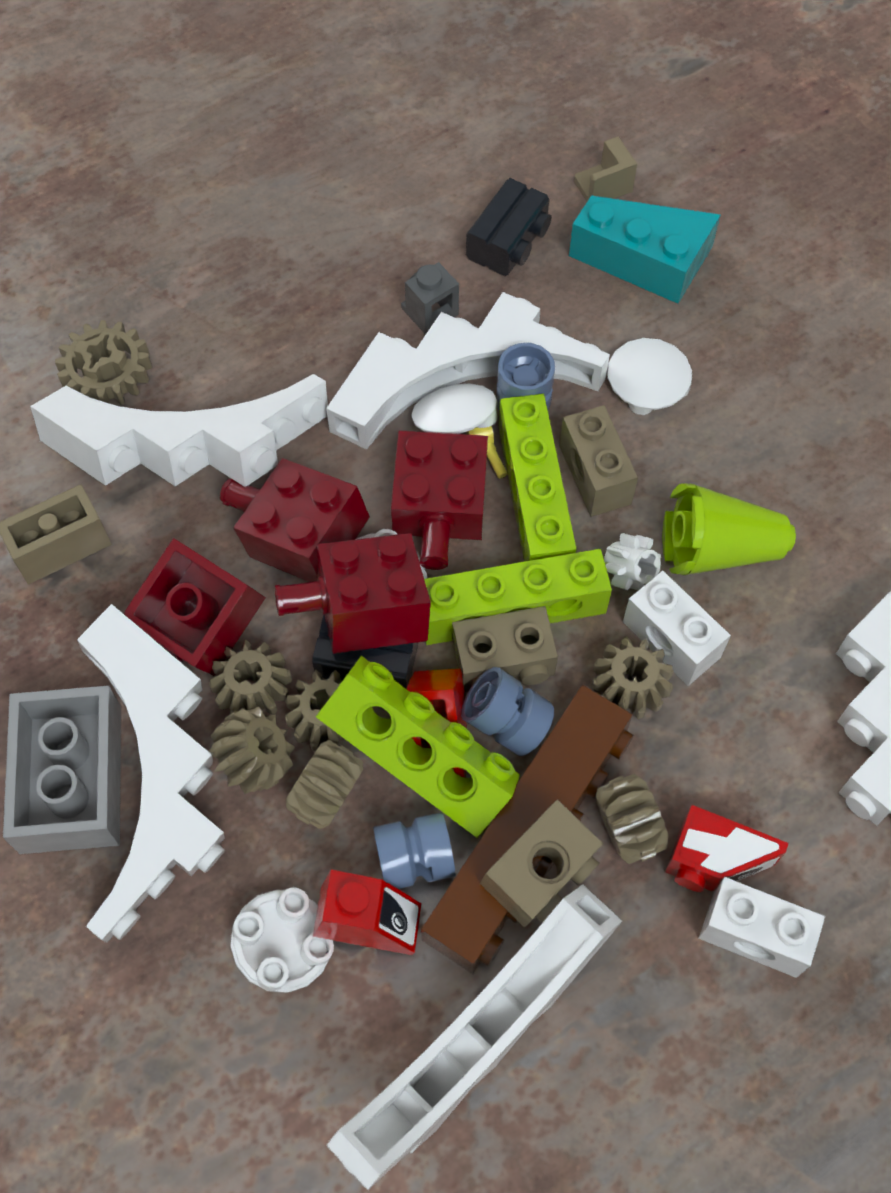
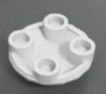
[607,338,692,415]
[411,383,498,434]
[230,888,334,993]

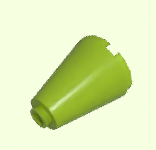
[662,483,796,575]

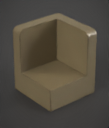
[574,136,637,201]

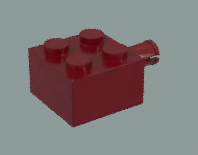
[391,431,488,570]
[220,458,370,582]
[274,533,431,653]
[123,538,266,676]

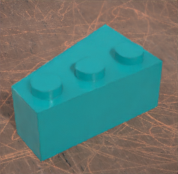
[569,196,721,304]

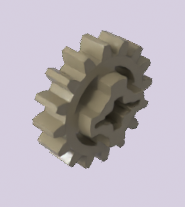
[55,320,152,405]

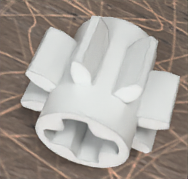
[604,533,661,590]

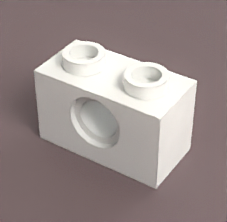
[623,571,731,686]
[698,877,825,978]

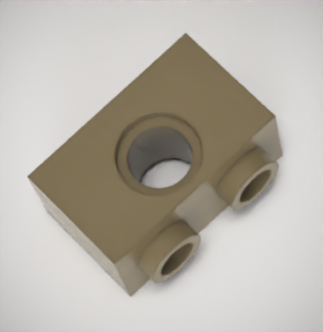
[559,405,638,517]
[480,799,604,928]

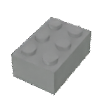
[3,686,121,854]

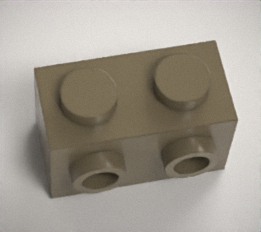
[0,484,112,585]
[452,606,558,692]

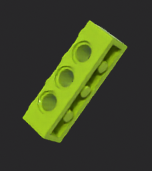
[499,394,576,562]
[424,549,612,645]
[316,656,520,838]

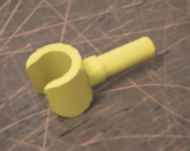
[466,426,508,479]

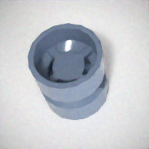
[496,343,555,410]
[461,667,554,756]
[373,812,456,889]

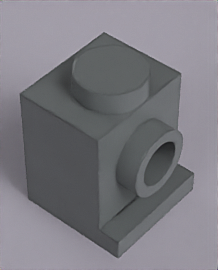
[401,262,459,335]

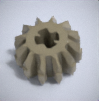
[592,636,674,720]
[209,639,292,715]
[285,670,347,752]
[208,707,295,794]
[286,740,363,829]
[596,774,669,864]

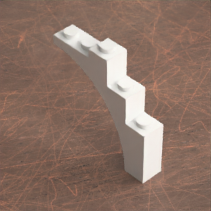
[326,292,610,450]
[30,374,328,487]
[836,591,891,826]
[77,604,225,942]
[327,884,622,1190]

